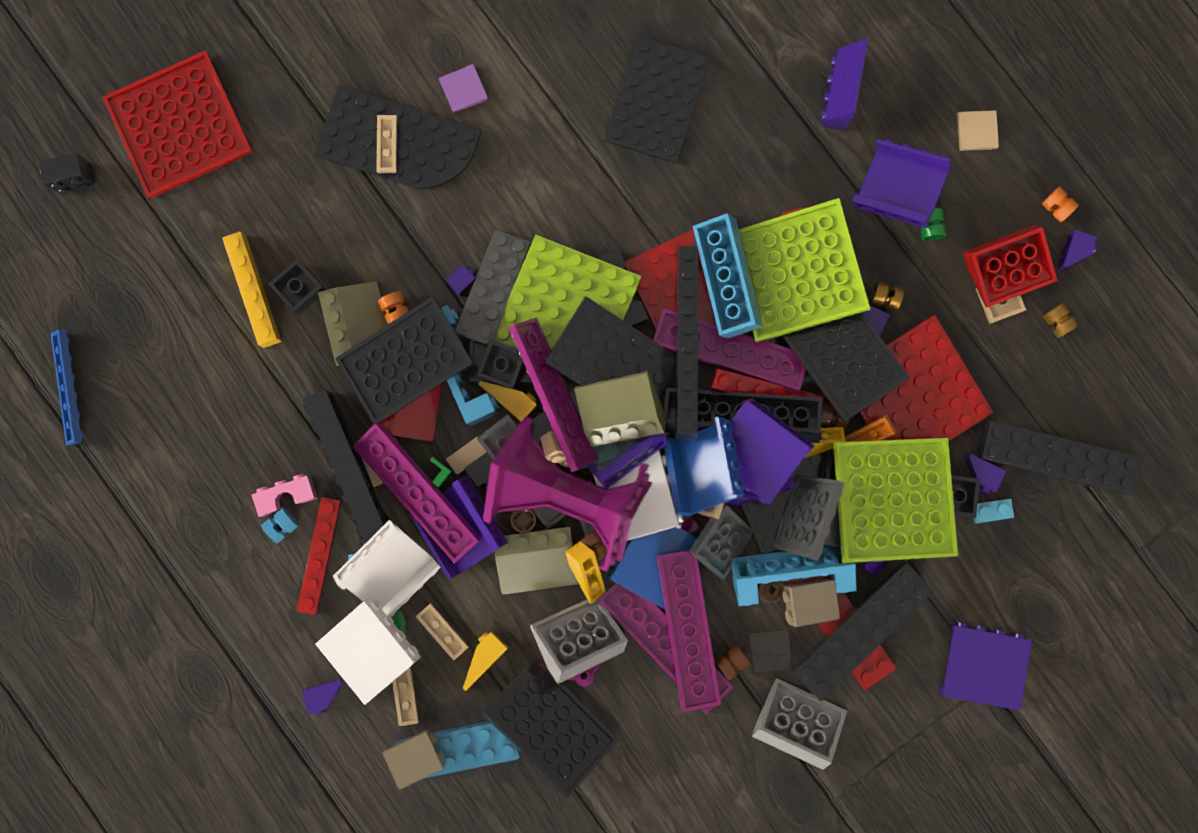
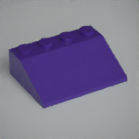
[820,38,868,131]

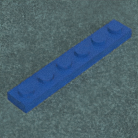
[51,329,83,446]

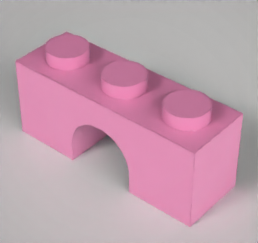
[252,474,318,517]

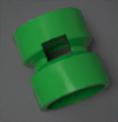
[920,208,947,240]

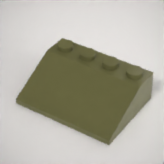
[318,281,388,369]
[574,371,667,447]
[494,527,578,595]

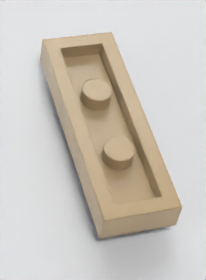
[377,115,397,173]
[415,603,469,660]
[392,666,419,726]

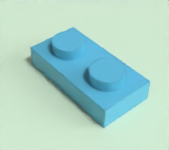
[973,499,1014,523]

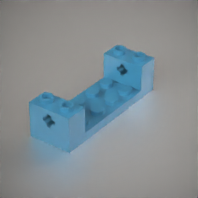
[441,305,500,426]
[731,546,856,606]

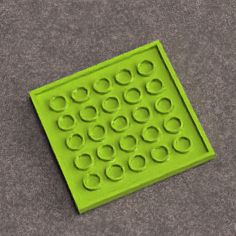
[739,198,871,343]
[494,234,642,350]
[833,438,958,563]

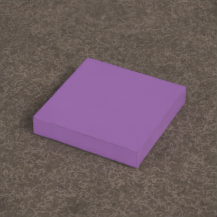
[439,64,488,114]

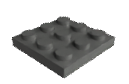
[689,504,753,580]

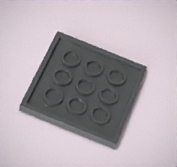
[772,474,844,561]

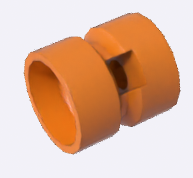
[1041,186,1079,223]
[378,291,409,324]

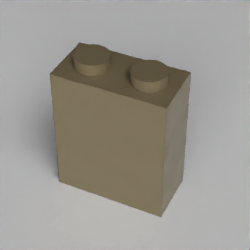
[783,578,840,627]
[383,729,446,790]

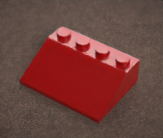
[963,226,1058,307]
[381,384,442,442]

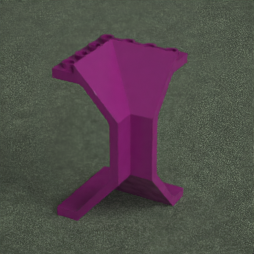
[483,417,653,571]

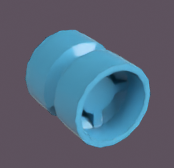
[261,507,299,544]

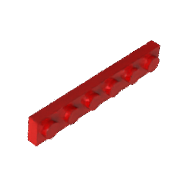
[710,368,824,402]
[297,497,342,615]

